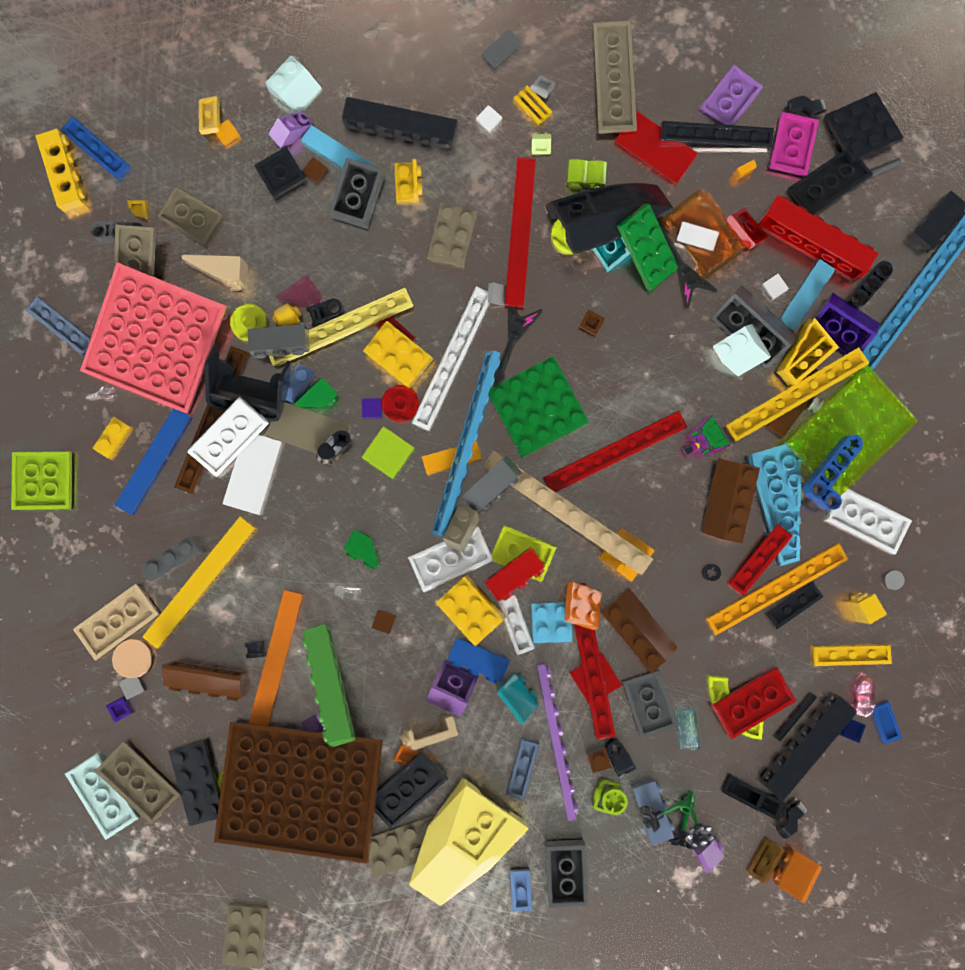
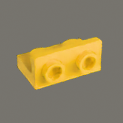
[394,159,422,202]

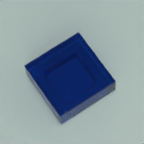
[839,719,866,743]

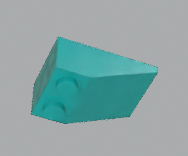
[496,672,539,725]

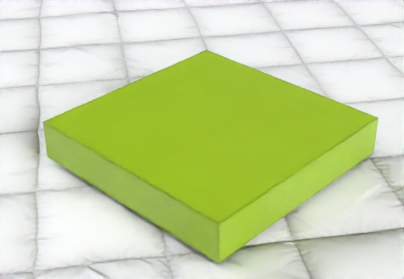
[361,426,415,479]

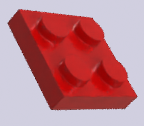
[726,208,768,249]

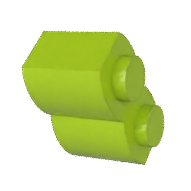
[567,159,607,190]

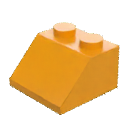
[599,528,655,582]

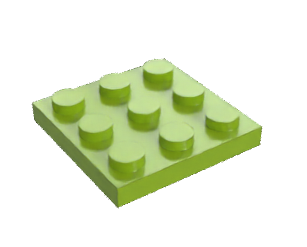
[11,452,72,510]

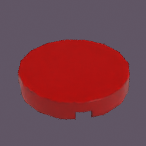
[381,385,419,423]

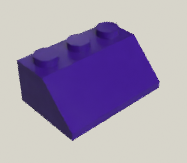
[814,292,880,355]

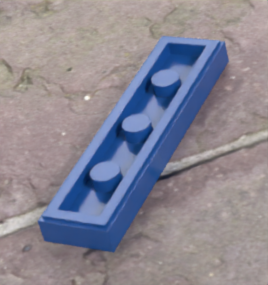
[60,116,130,180]

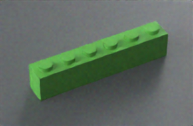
[302,624,356,747]

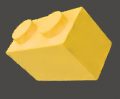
[846,591,887,624]

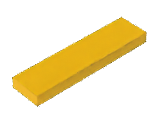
[812,644,892,666]

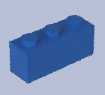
[448,636,510,684]

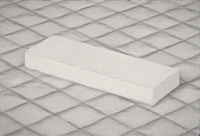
[497,594,535,655]

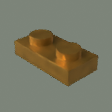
[747,838,785,884]

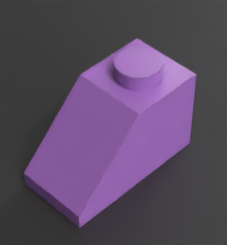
[693,839,724,873]

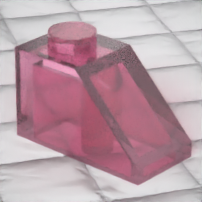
[276,275,323,308]

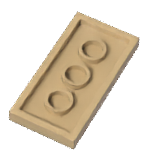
[73,583,160,661]

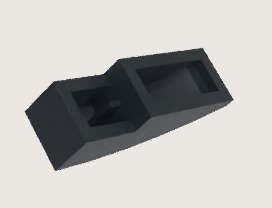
[722,775,787,821]

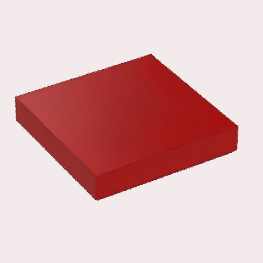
[569,652,623,706]

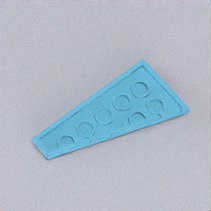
[746,439,802,566]

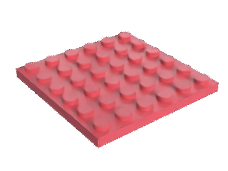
[80,263,227,414]

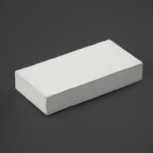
[676,222,719,251]

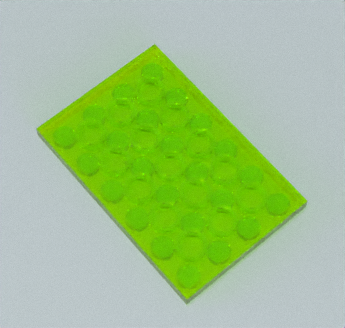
[784,365,918,496]

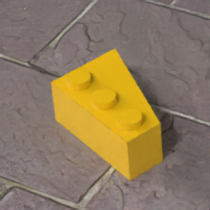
[776,318,839,386]

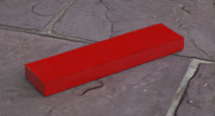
[728,524,793,596]

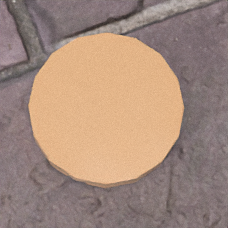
[112,639,152,678]

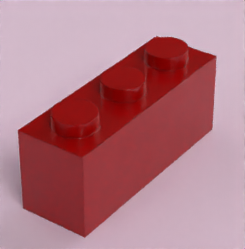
[485,546,545,602]

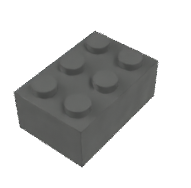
[329,158,385,229]
[545,840,588,908]

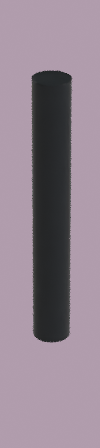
[774,693,817,742]

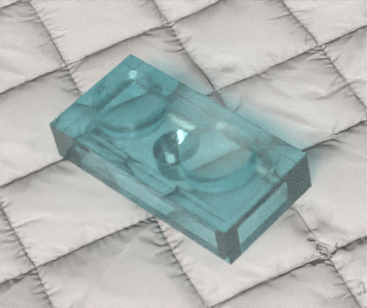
[676,709,700,750]

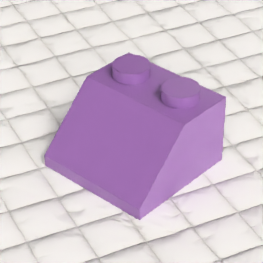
[425,660,479,717]

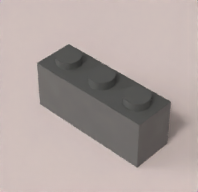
[248,324,310,359]
[462,456,523,513]
[140,535,205,583]

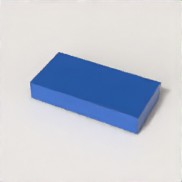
[869,700,903,744]

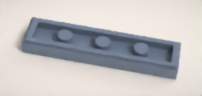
[25,296,91,357]

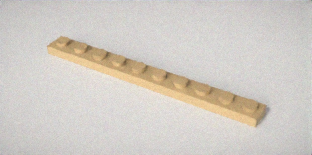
[483,451,653,575]

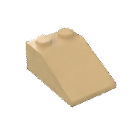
[182,255,248,291]

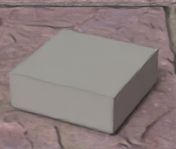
[530,74,556,99]
[488,282,506,305]
[119,677,146,700]

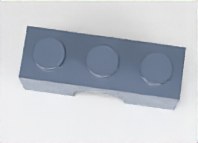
[631,778,675,845]

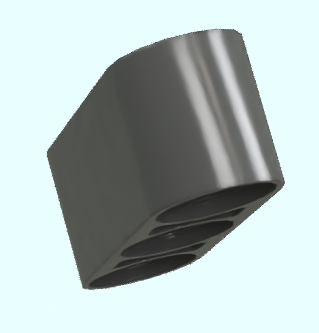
[89,221,144,243]

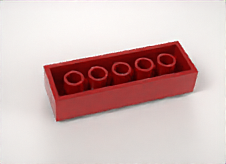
[758,195,879,282]

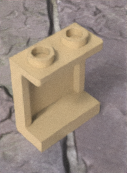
[400,714,458,750]

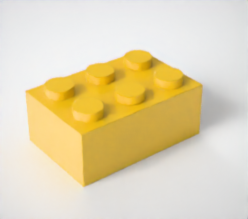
[363,321,434,388]
[436,574,506,646]

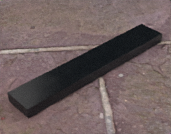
[660,121,774,148]

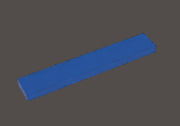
[115,408,192,515]

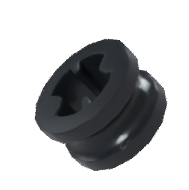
[702,564,721,581]

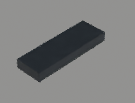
[765,581,824,629]

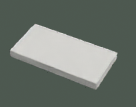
[187,396,269,477]
[223,435,283,515]
[825,486,912,555]
[408,526,494,592]

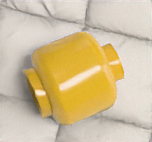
[272,303,302,326]

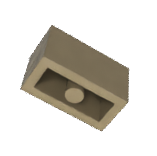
[443,504,480,553]

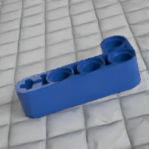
[803,435,863,510]

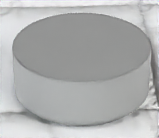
[883,570,905,590]

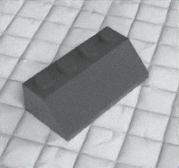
[711,285,798,369]

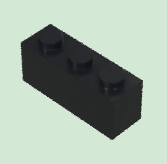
[908,190,965,252]

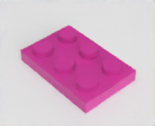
[769,112,819,176]

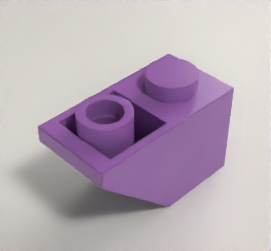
[269,110,314,148]

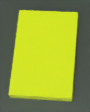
[491,525,557,582]

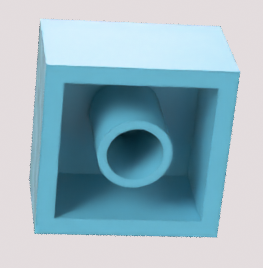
[531,602,572,643]

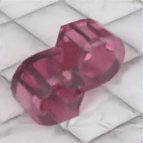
[853,675,876,717]

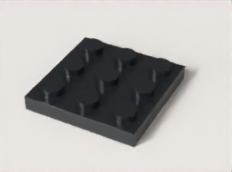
[824,92,904,164]

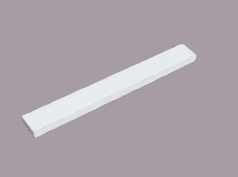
[412,286,489,431]

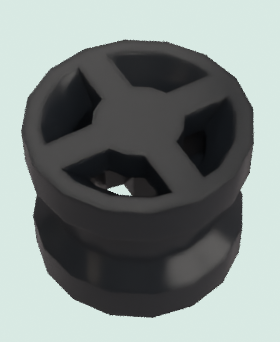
[245,641,265,658]

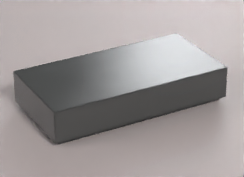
[482,29,522,69]

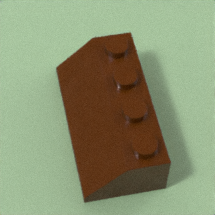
[701,458,760,543]
[600,587,678,673]
[162,661,248,701]

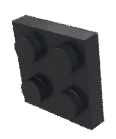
[254,146,307,199]

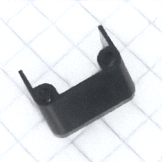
[205,344,291,422]

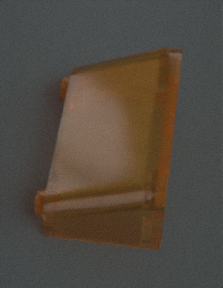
[662,188,749,279]

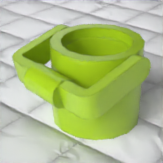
[592,778,628,815]

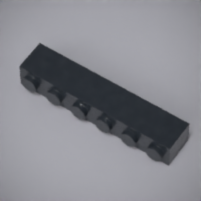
[342,97,458,149]
[761,694,858,801]

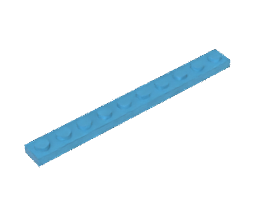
[862,215,965,374]
[431,350,500,536]

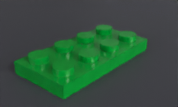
[617,203,678,290]

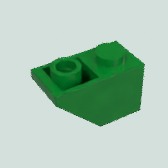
[343,529,380,569]

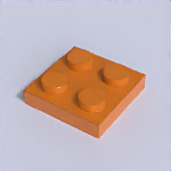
[564,582,602,630]

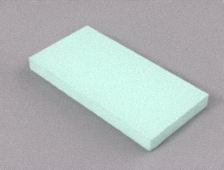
[65,752,140,840]

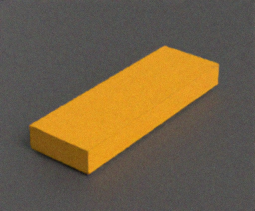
[422,441,482,475]

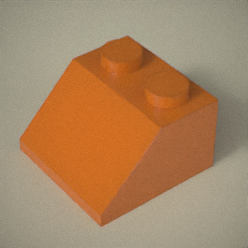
[773,846,822,903]

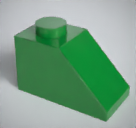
[293,377,338,407]

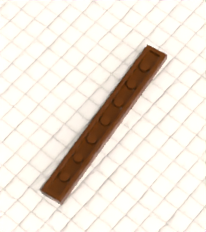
[174,346,250,494]

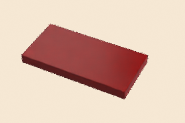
[615,111,698,185]
[711,667,796,740]

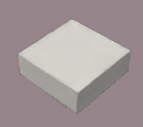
[476,105,502,133]
[761,274,789,300]

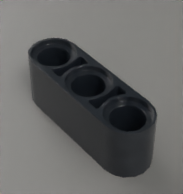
[846,261,893,309]

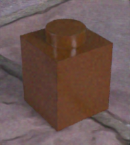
[586,745,612,773]

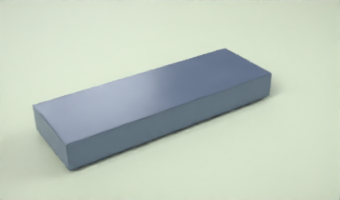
[506,737,540,800]

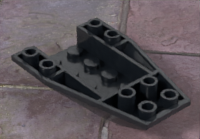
[546,183,673,254]

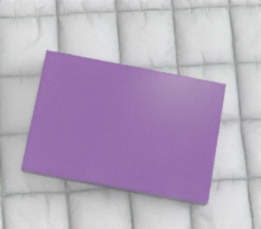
[699,64,764,125]

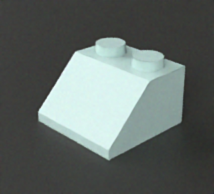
[265,56,322,113]
[713,324,771,376]

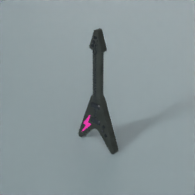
[658,222,717,309]
[493,306,542,387]

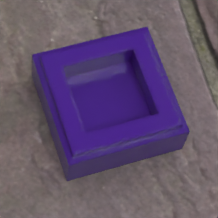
[362,398,382,418]
[106,696,134,723]

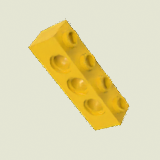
[35,129,86,212]

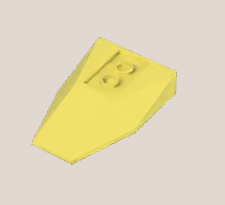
[409,778,529,906]

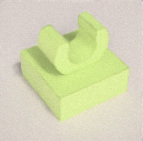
[532,132,551,154]

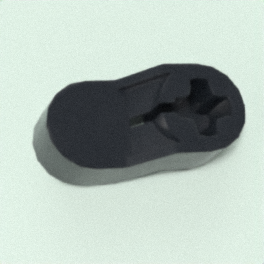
[787,95,827,118]
[316,430,351,464]
[776,800,807,839]

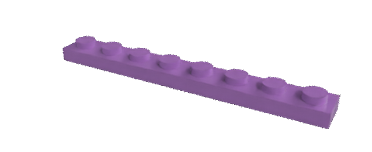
[536,663,578,821]

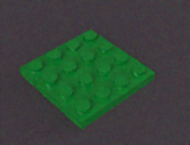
[488,355,589,458]

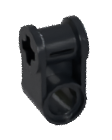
[306,298,345,327]
[605,738,636,778]

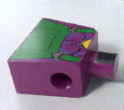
[681,414,732,458]

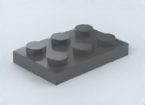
[622,670,678,738]

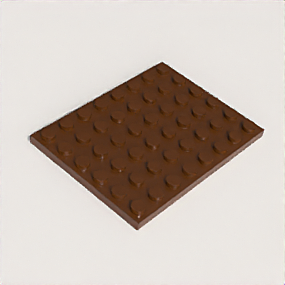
[214,722,383,864]

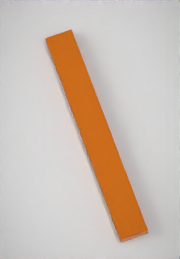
[248,590,304,726]

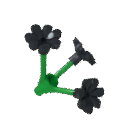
[641,792,714,850]

